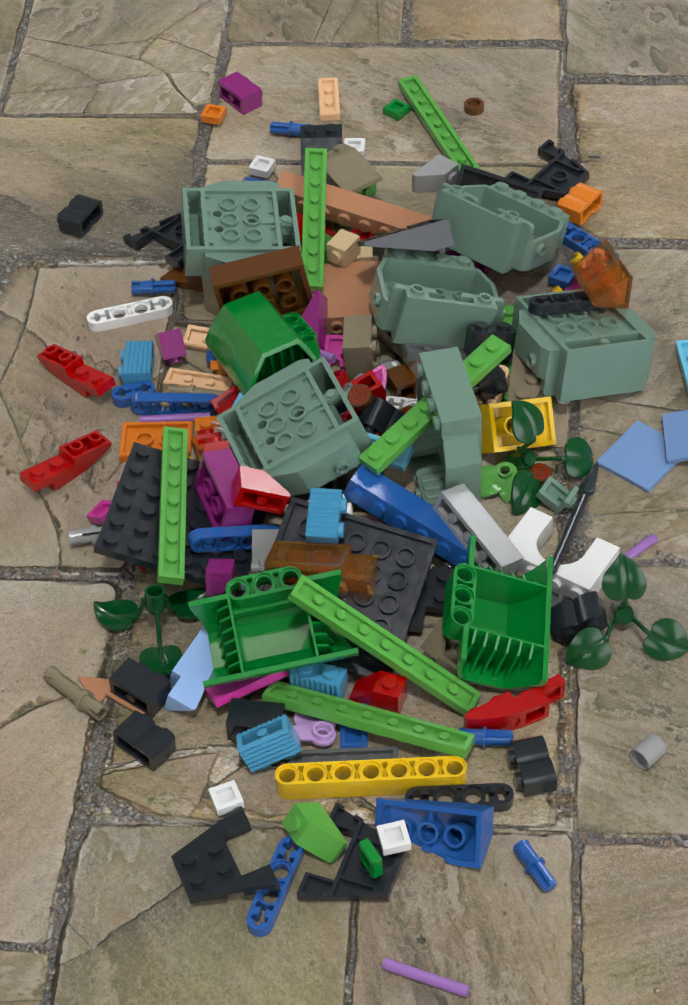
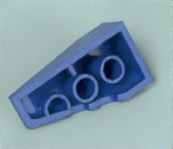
[375,797,494,869]

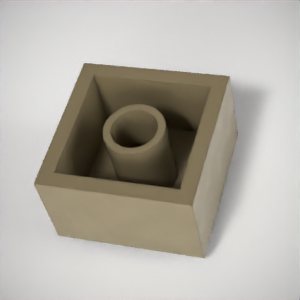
[342,315,381,382]

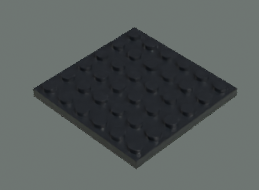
[93,442,267,596]
[259,497,439,678]

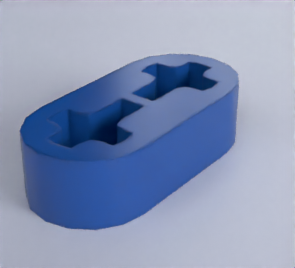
[111,380,156,408]

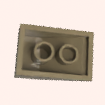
[326,143,383,193]

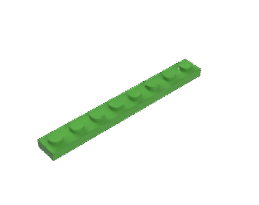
[398,75,480,171]
[302,148,327,292]
[358,334,511,476]
[157,426,188,585]
[287,574,481,716]
[262,681,475,759]

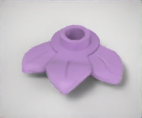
[293,712,337,746]

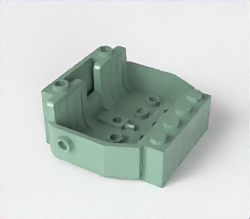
[181,181,301,282]
[432,182,570,274]
[369,248,505,346]
[512,287,656,403]
[409,346,482,506]
[216,356,373,496]

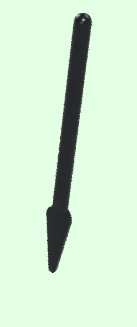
[553,464,599,574]

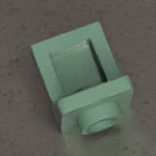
[535,476,579,514]

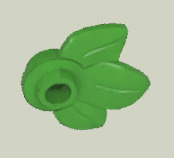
[481,462,517,504]

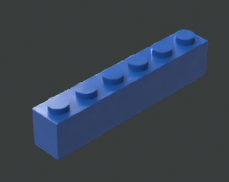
[343,465,477,566]

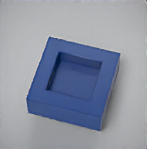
[548,263,578,289]

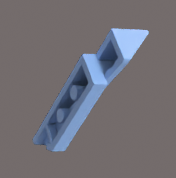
[164,626,213,711]

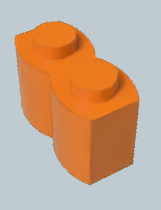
[557,183,603,225]

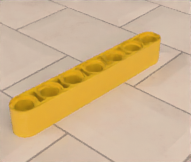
[275,756,467,800]

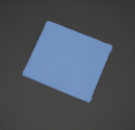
[662,410,688,464]
[596,420,678,493]

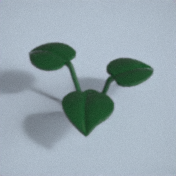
[507,400,594,515]
[565,553,688,670]
[93,584,207,676]

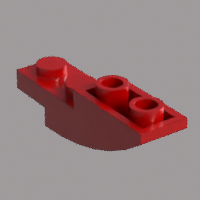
[37,344,116,398]
[191,428,229,461]
[20,430,112,492]
[464,674,565,730]

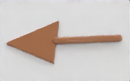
[78,676,147,714]

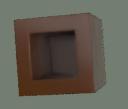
[386,364,416,399]

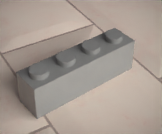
[433,483,524,575]

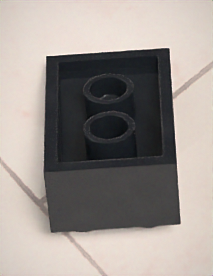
[300,124,343,176]

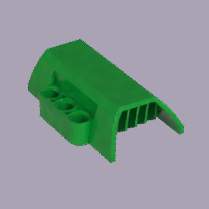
[205,291,321,396]
[442,534,553,690]
[188,566,359,688]

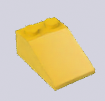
[478,397,557,454]

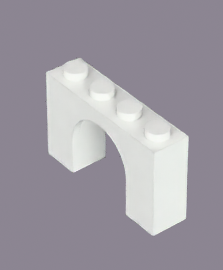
[508,507,620,599]

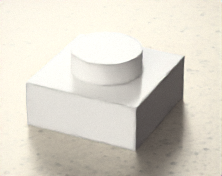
[344,138,366,157]
[248,155,276,178]
[208,780,244,817]
[376,820,411,856]

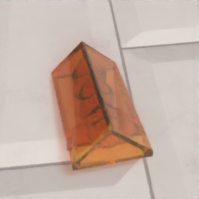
[571,238,633,309]
[264,541,378,595]

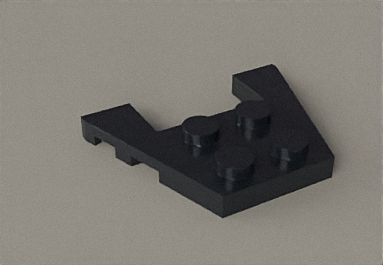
[505,139,589,200]
[123,212,184,270]
[409,566,454,633]
[297,802,407,901]
[171,806,280,904]

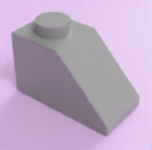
[412,154,459,193]

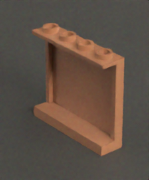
[302,260,382,335]

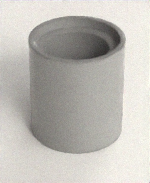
[630,733,667,770]

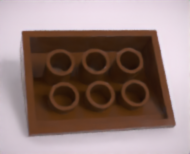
[209,245,312,316]

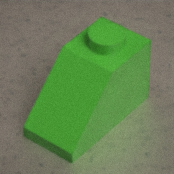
[282,802,348,864]

